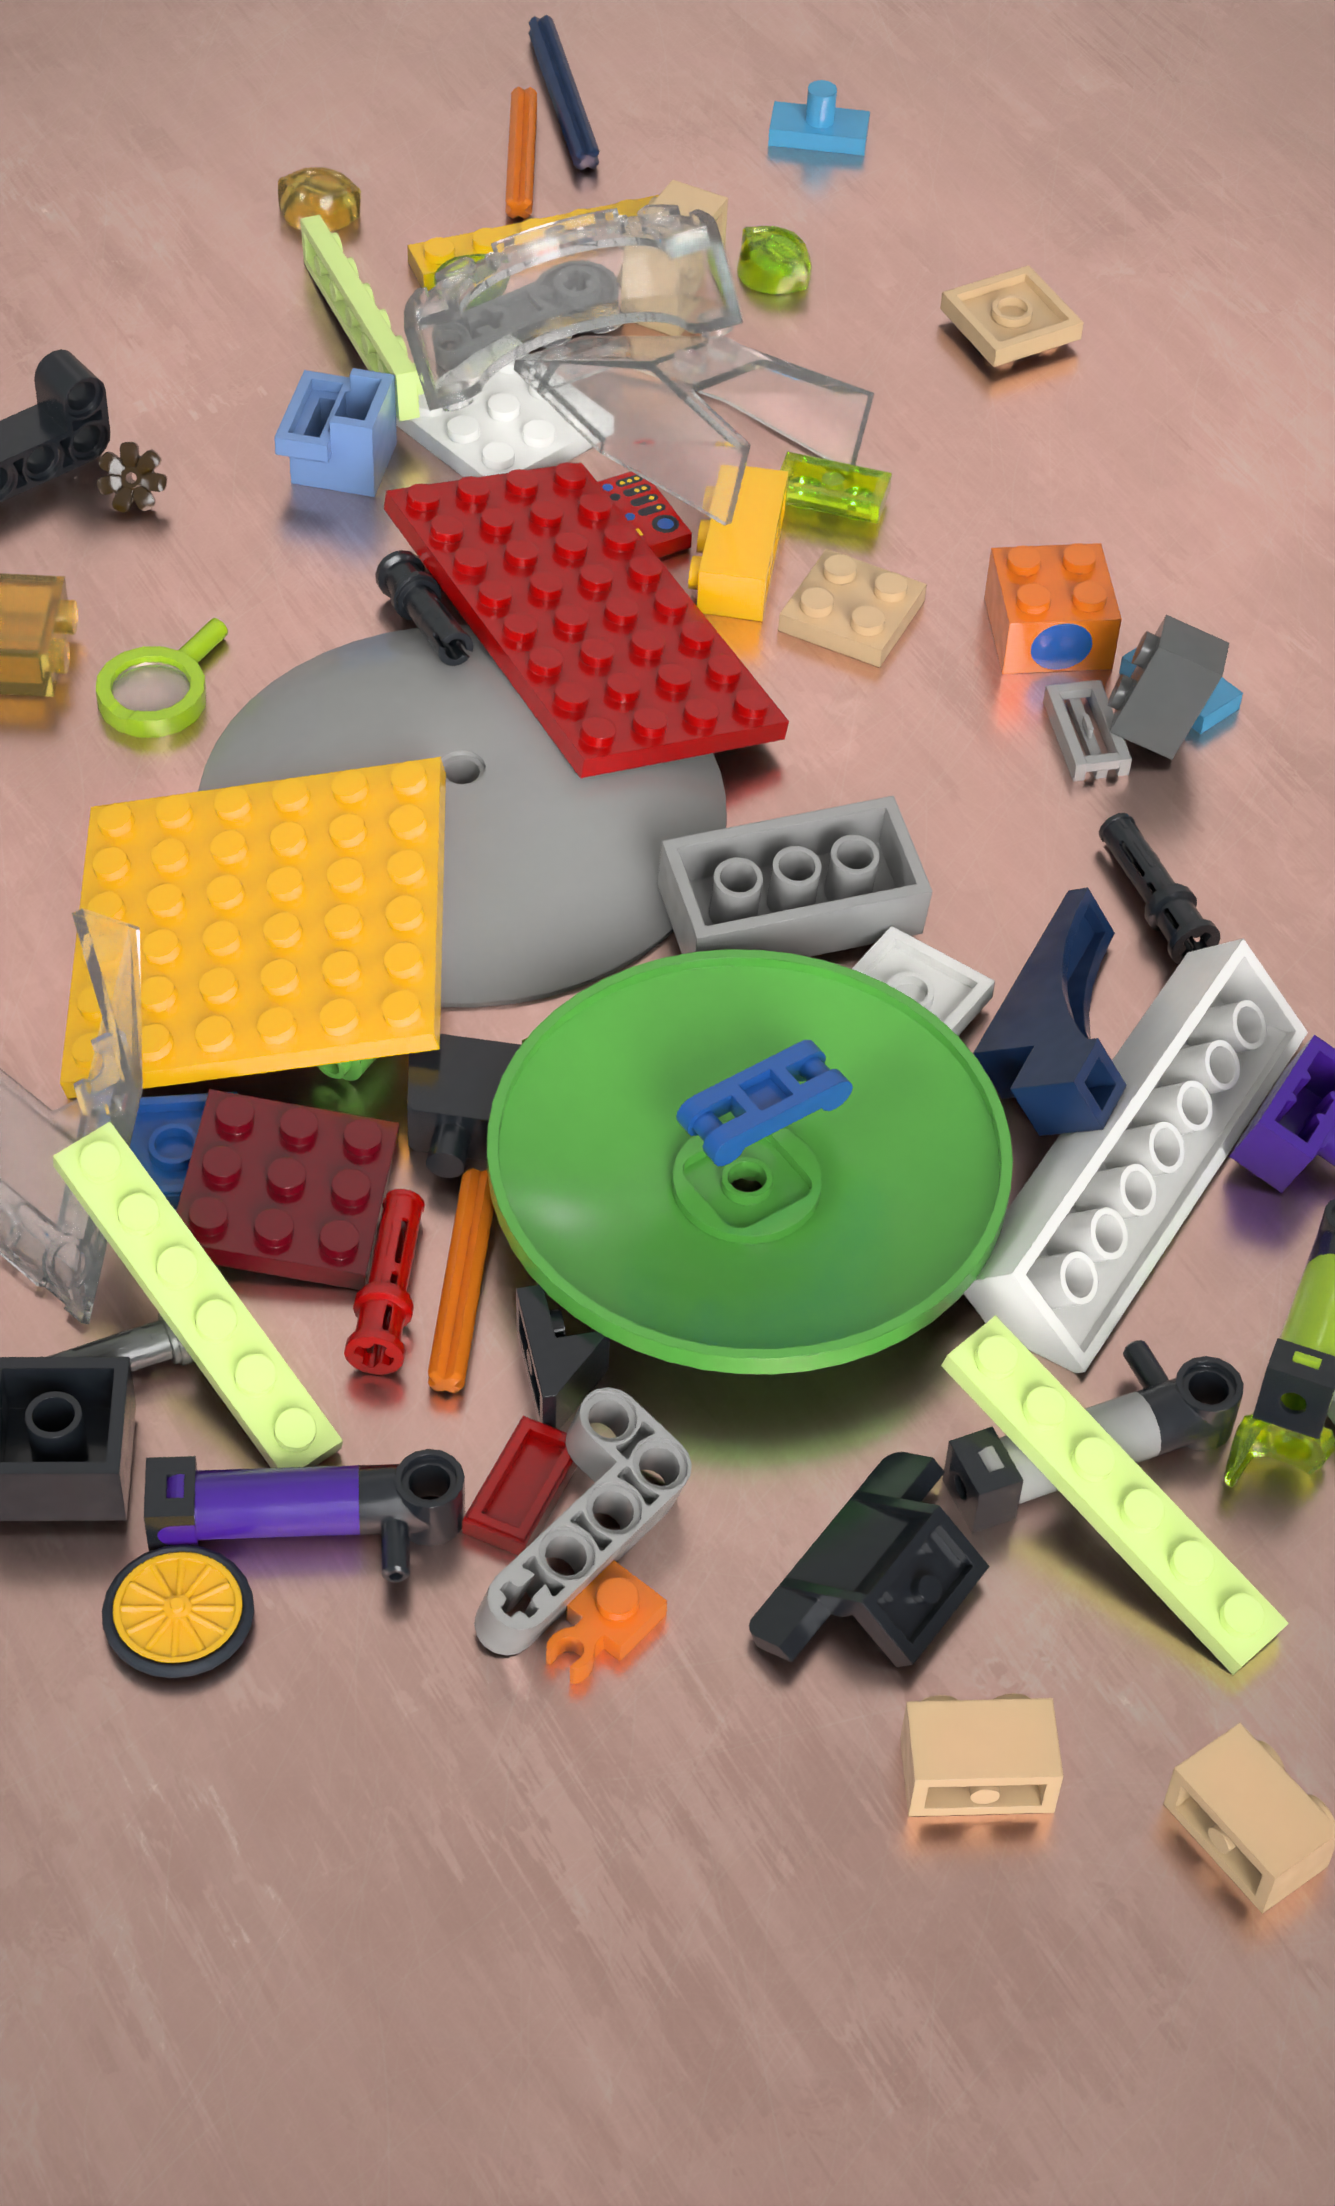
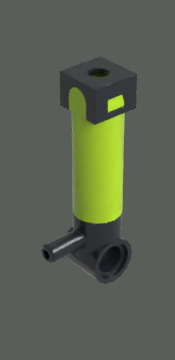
[1252,1199,1335,1439]

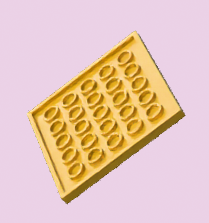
[60,757,446,1099]

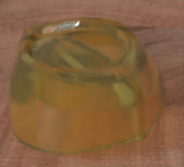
[278,167,361,232]

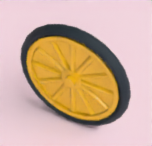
[102,1545,254,1678]

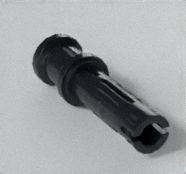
[375,550,474,666]
[1099,813,1221,964]

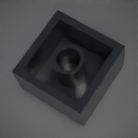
[0,1357,136,1521]

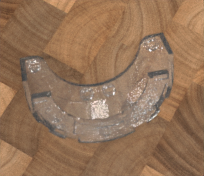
[404,204,743,412]

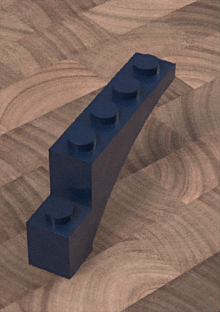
[973,887,1127,1136]

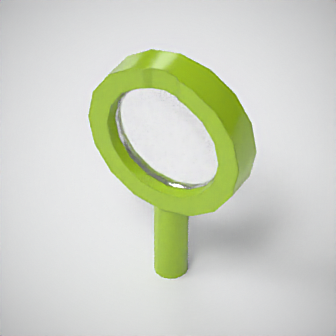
[96,618,228,738]

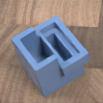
[274,368,397,497]

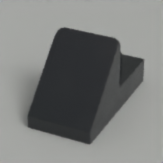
[516,1285,610,1430]

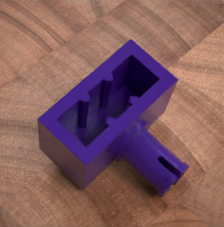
[1229,1035,1335,1193]

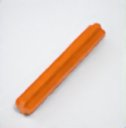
[505,86,537,219]
[428,1168,494,1393]

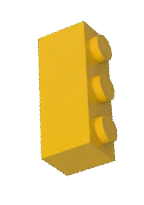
[688,463,789,622]

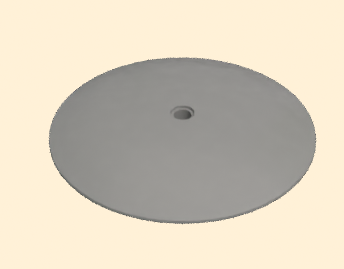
[198,625,727,1007]

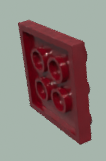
[176,1089,400,1290]

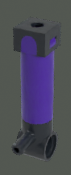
[144,1449,465,1582]

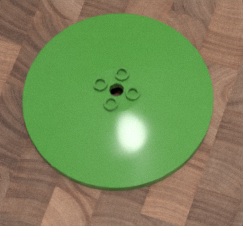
[487,949,1013,1375]

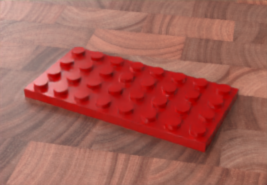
[384,462,789,778]

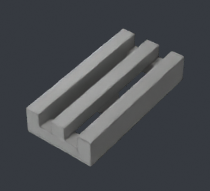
[1043,680,1132,782]

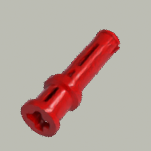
[344,1189,425,1375]

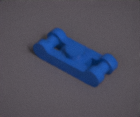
[676,1040,853,1166]

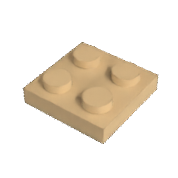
[940,265,1084,367]
[778,549,927,667]

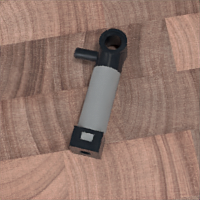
[942,1340,1244,1534]

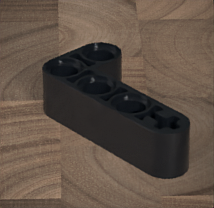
[0,349,111,503]

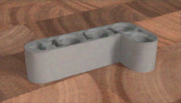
[474,1387,692,1656]

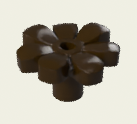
[97,442,167,513]

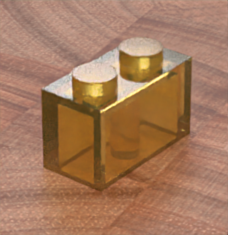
[0,573,78,697]

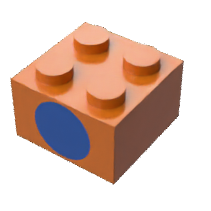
[984,543,1122,674]

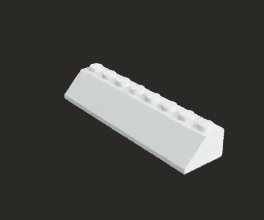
[963,938,1308,1373]

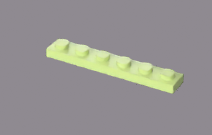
[300,215,425,422]
[53,1122,343,1468]
[941,1315,1289,1675]

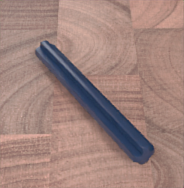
[528,15,600,170]

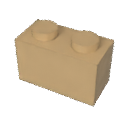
[900,1693,1063,1817]
[1163,1723,1335,1914]

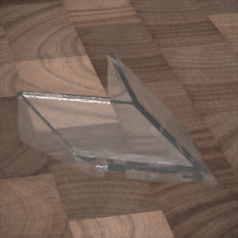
[0,908,143,1324]

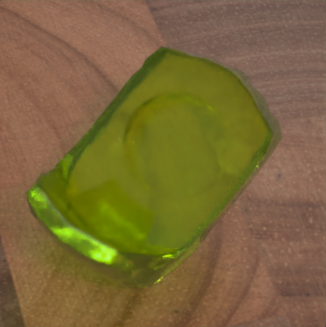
[1224,1413,1335,1487]

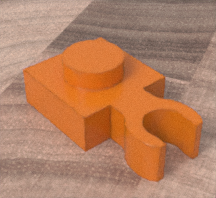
[546,1560,667,1684]

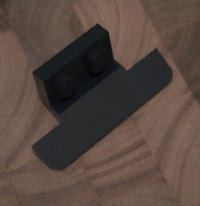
[749,1452,990,1667]

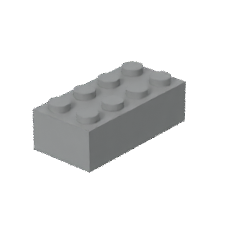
[657,795,933,957]

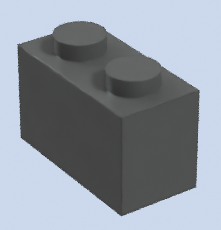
[1108,615,1229,760]

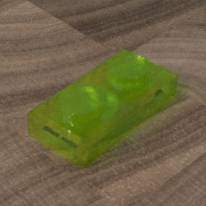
[780,451,892,524]

